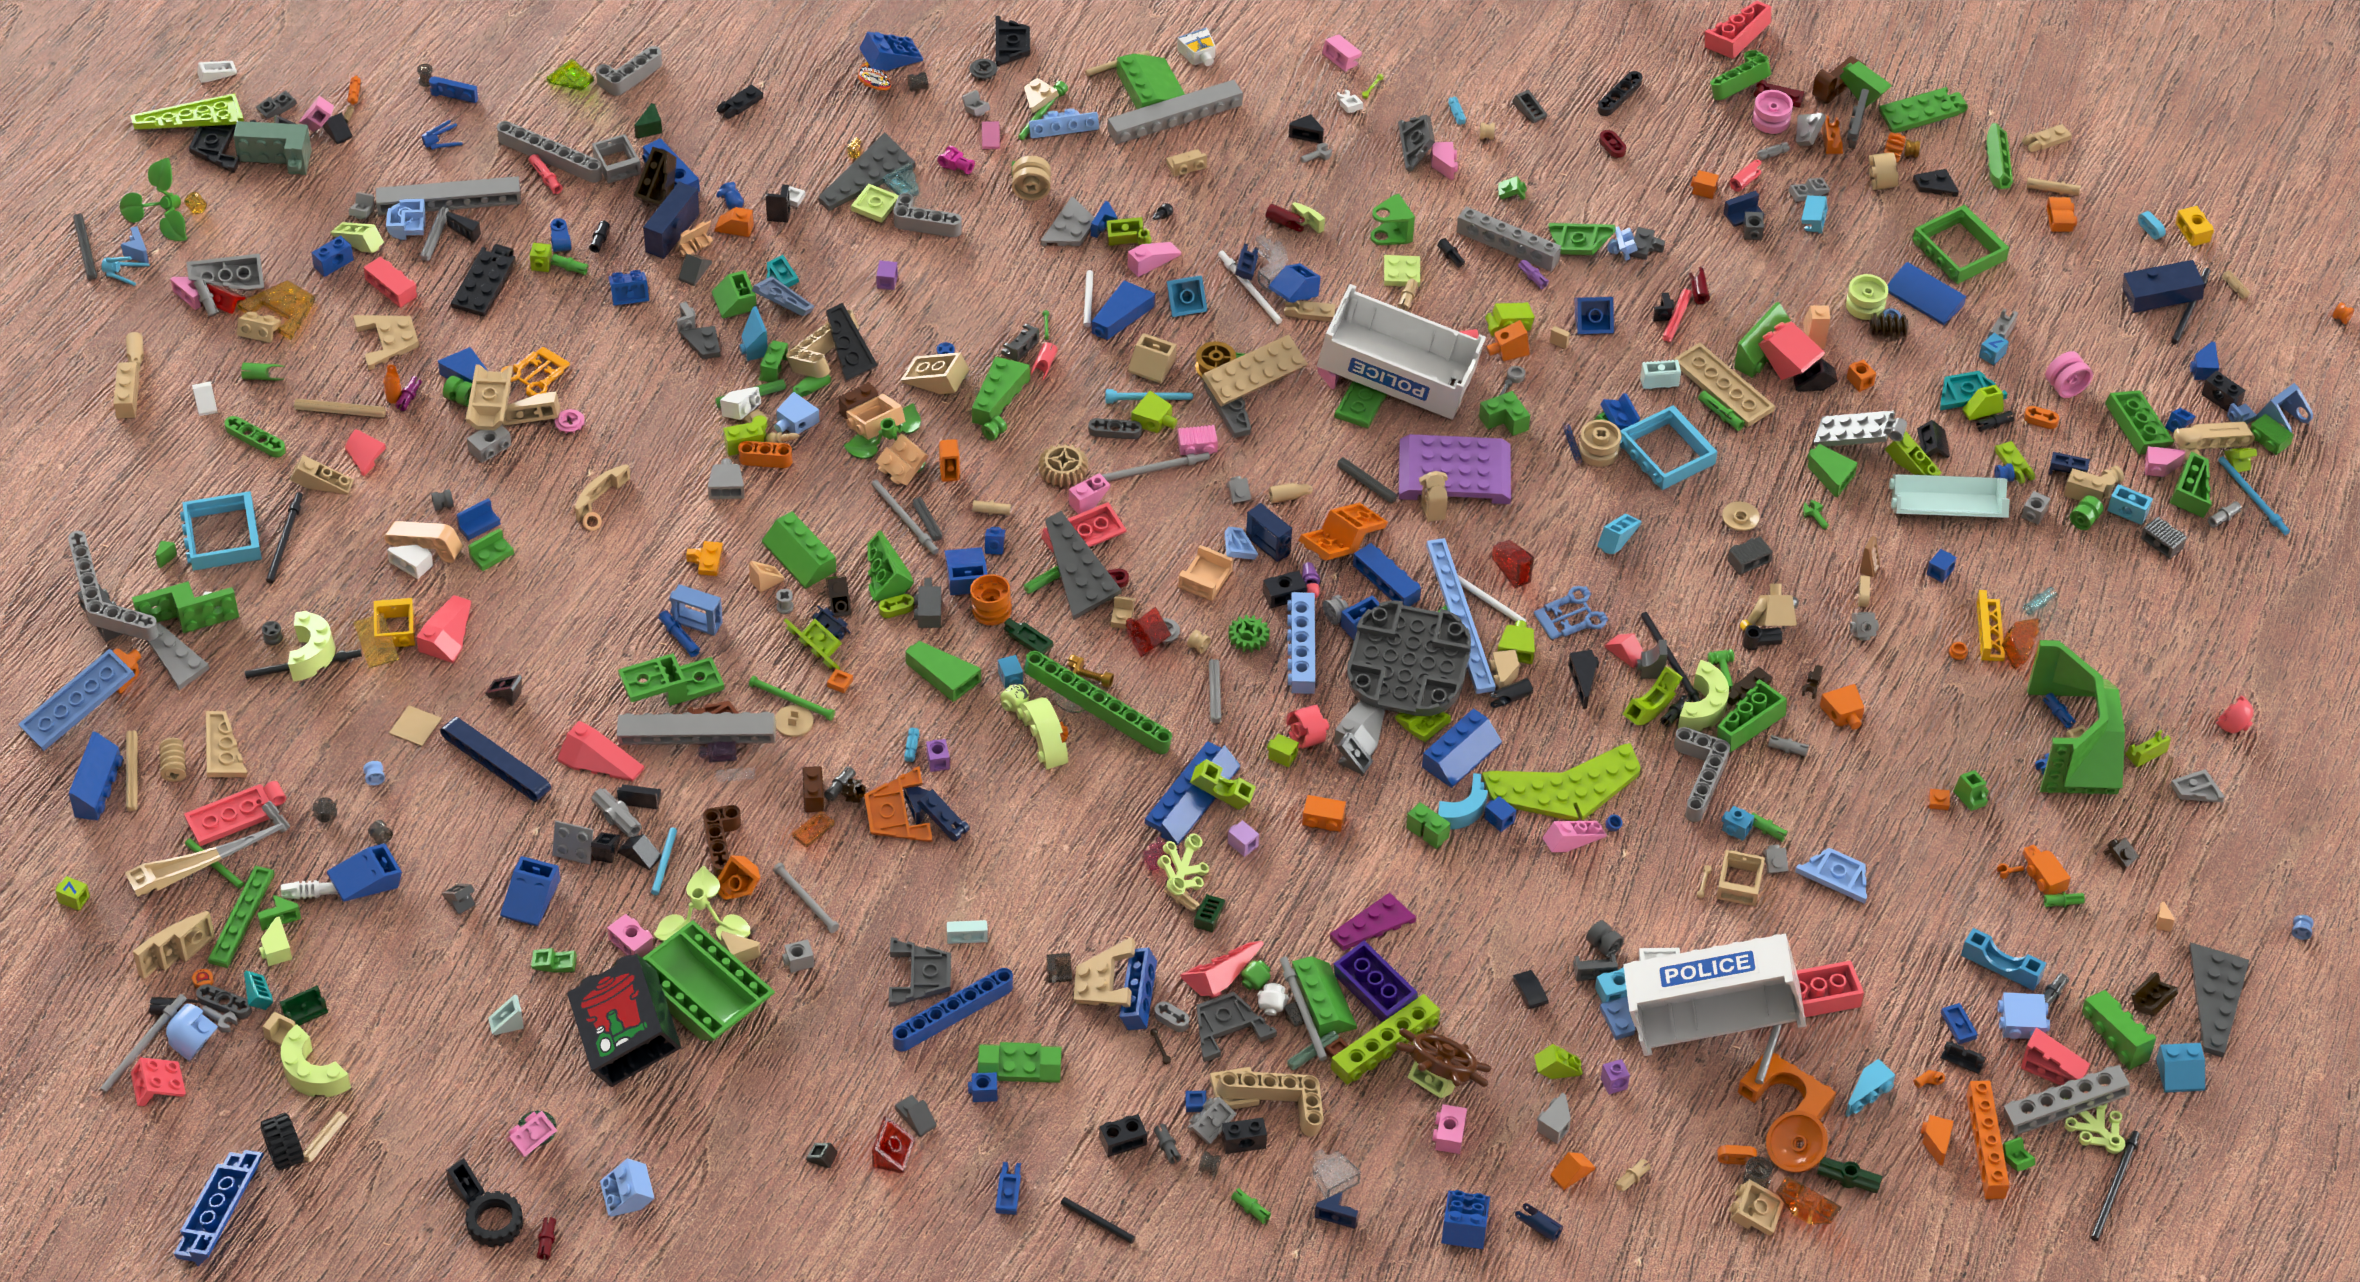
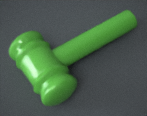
[1708,649,1735,690]

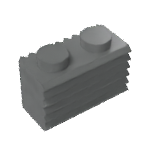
[2141,517,2187,559]
[1728,536,1773,575]

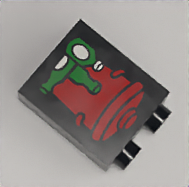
[567,954,682,1087]

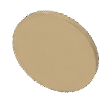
[775,705,813,737]

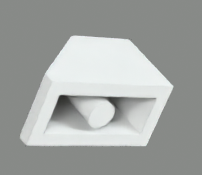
[387,544,433,579]

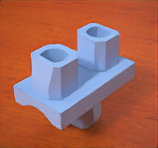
[1607,226,1638,261]

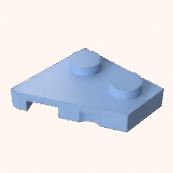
[1225,527,1258,560]

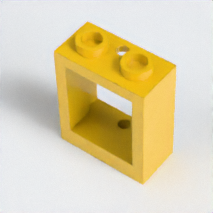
[374,598,415,649]

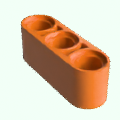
[738,441,793,468]

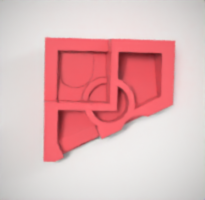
[345,429,386,476]

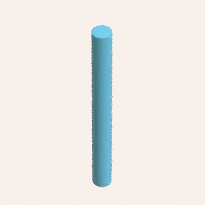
[651,827,677,895]

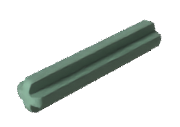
[1287,1031,1339,1070]

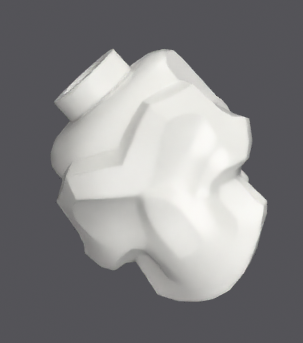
[1257,983,1289,1016]

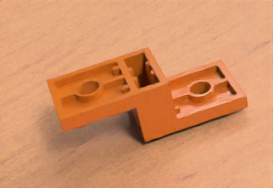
[1298,502,1388,560]

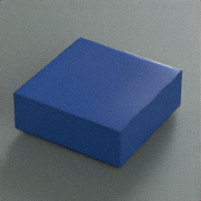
[1185,1091,1207,1112]

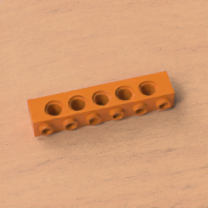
[1966,1081,2009,1199]

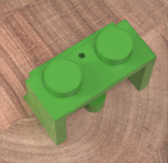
[758,340,788,382]

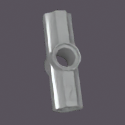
[591,788,642,837]

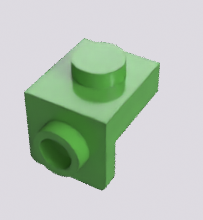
[1498,176,1527,200]
[2003,1137,2036,1172]

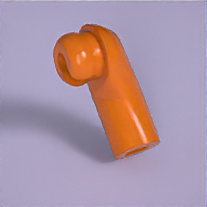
[1913,1070,1945,1088]

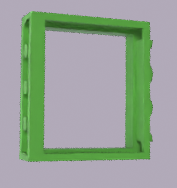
[1912,205,2009,284]

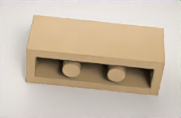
[114,362,140,419]

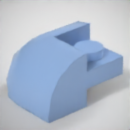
[386,199,425,240]
[166,1004,218,1061]

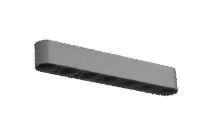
[497,121,602,183]

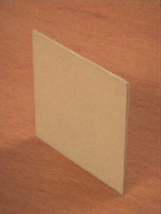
[389,705,442,746]

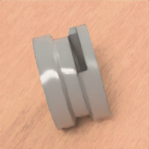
[1323,595,1349,625]

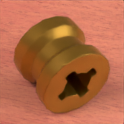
[1904,139,1920,158]

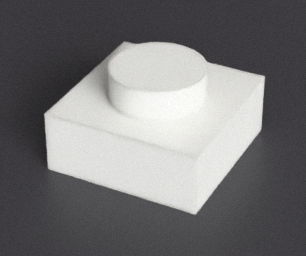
[789,186,805,207]

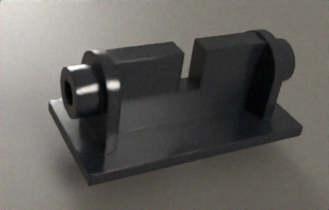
[1940,1041,1986,1074]

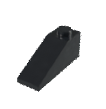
[1568,650,1599,709]

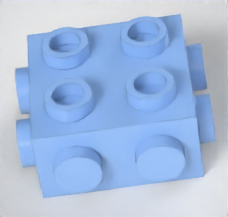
[1997,992,2050,1039]

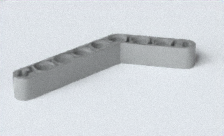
[68,531,159,641]

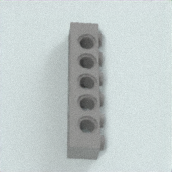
[1456,206,1561,271]
[2004,1065,2130,1136]

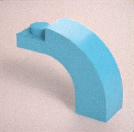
[1438,773,1488,830]

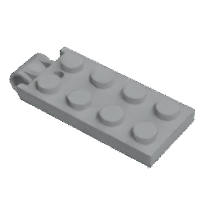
[1813,411,1907,447]

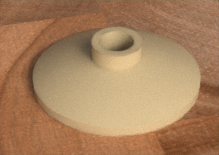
[1722,501,1760,531]

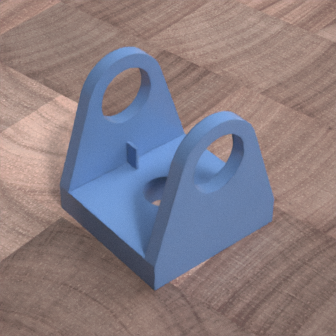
[2256,383,2313,433]

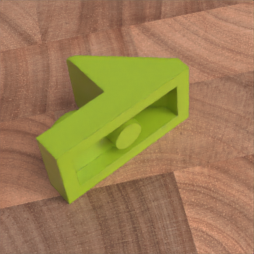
[2224,448,2257,472]

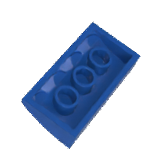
[1887,262,1966,325]

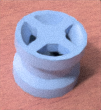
[363,761,385,786]

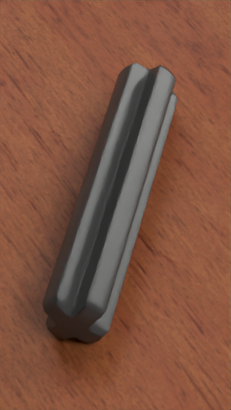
[913,497,943,541]

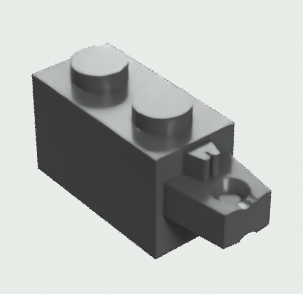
[914,578,942,628]

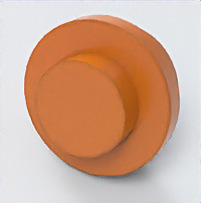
[1949,642,1968,660]

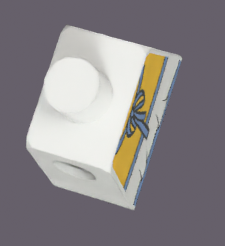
[1177,27,1215,66]

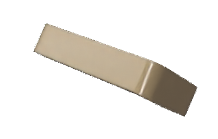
[786,310,859,378]
[1216,1071,1323,1137]

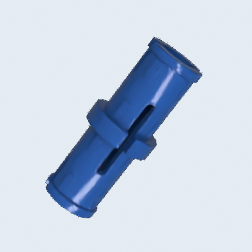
[2043,693,2076,728]

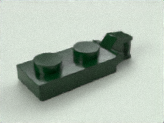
[1004,618,1053,655]

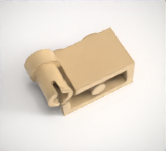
[2064,468,2116,502]

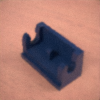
[2048,452,2090,475]

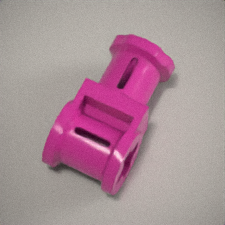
[937,146,975,175]

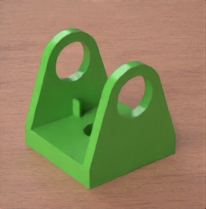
[1370,194,1415,245]

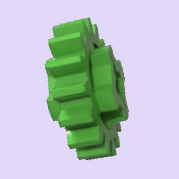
[1228,615,1270,652]

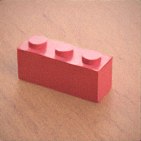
[364,256,417,308]

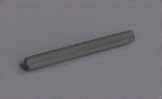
[73,213,97,280]

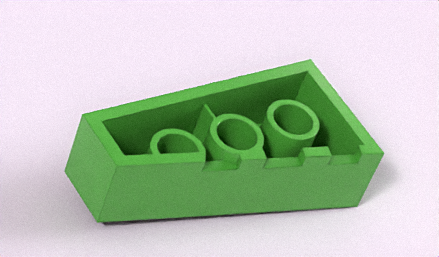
[2082,990,2157,1070]

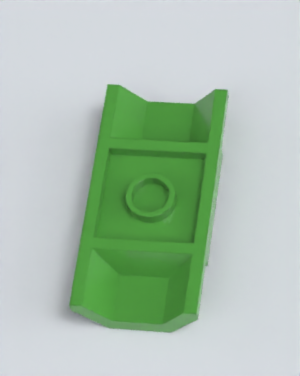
[978,1042,1062,1083]

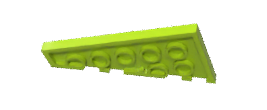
[130,93,244,130]

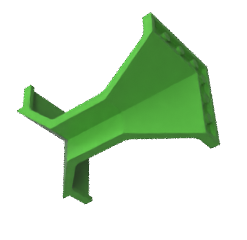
[2027,640,2125,795]

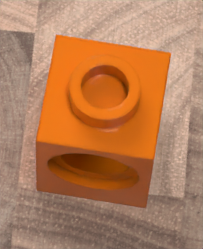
[1846,359,1876,392]

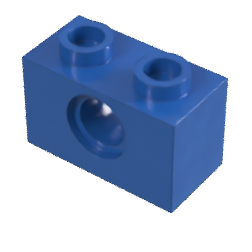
[311,235,354,277]

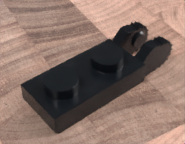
[717,84,763,119]

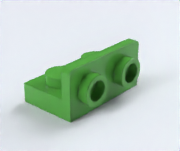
[468,528,514,571]

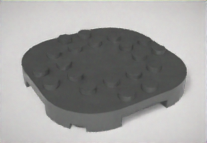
[1347,601,1471,716]

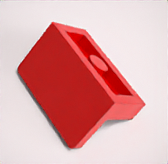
[206,283,246,314]

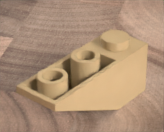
[290,455,354,495]

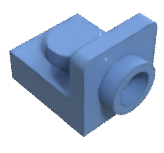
[2227,403,2257,424]

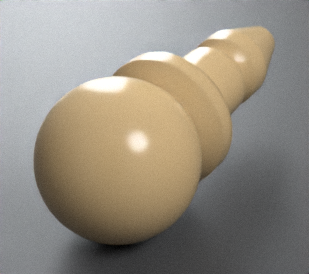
[765,432,799,443]

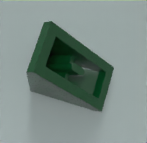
[634,103,662,138]

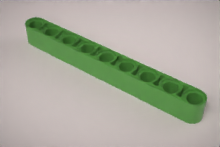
[1024,651,1172,754]

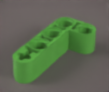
[1710,50,1771,100]

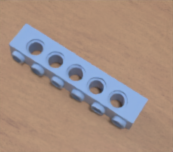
[1287,592,1315,694]

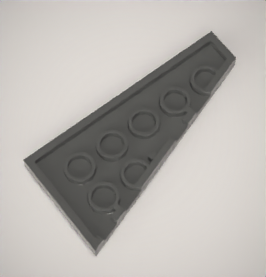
[1045,511,1122,620]

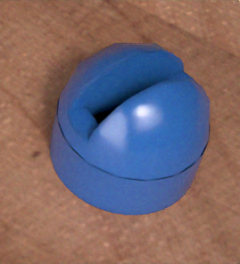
[1605,814,1623,832]

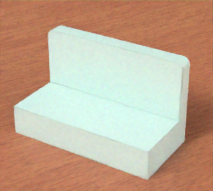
[947,920,988,944]

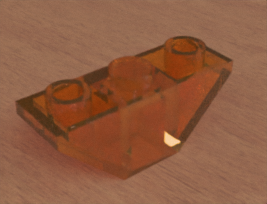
[2002,618,2041,670]
[1777,1176,1842,1225]

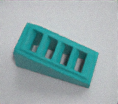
[244,970,273,1010]

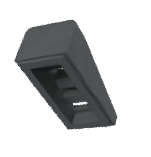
[1512,89,1548,123]

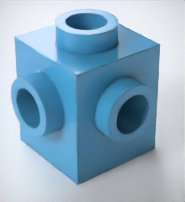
[1721,806,1754,841]

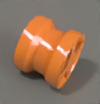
[2332,302,2354,324]

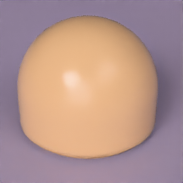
[582,512,602,531]

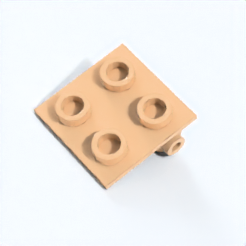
[675,220,713,257]

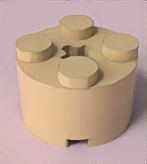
[1868,153,1898,190]

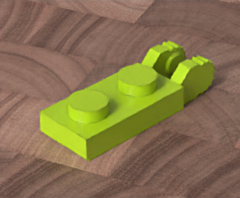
[1995,441,2036,484]

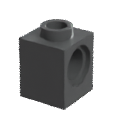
[1743,212,1764,240]

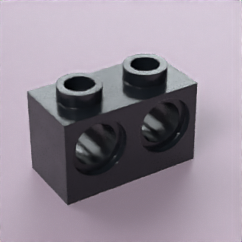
[1099,1114,1147,1157]

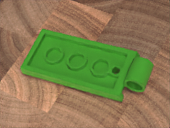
[1879,87,1968,133]

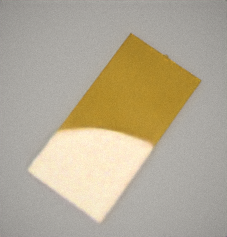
[353,613,399,668]

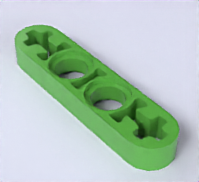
[224,416,286,457]

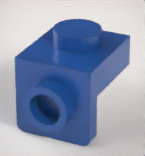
[984,527,1005,555]

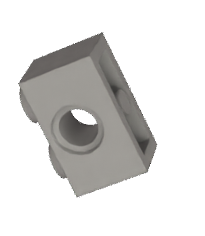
[467,425,512,463]

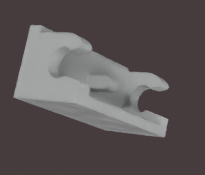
[1985,309,2018,340]

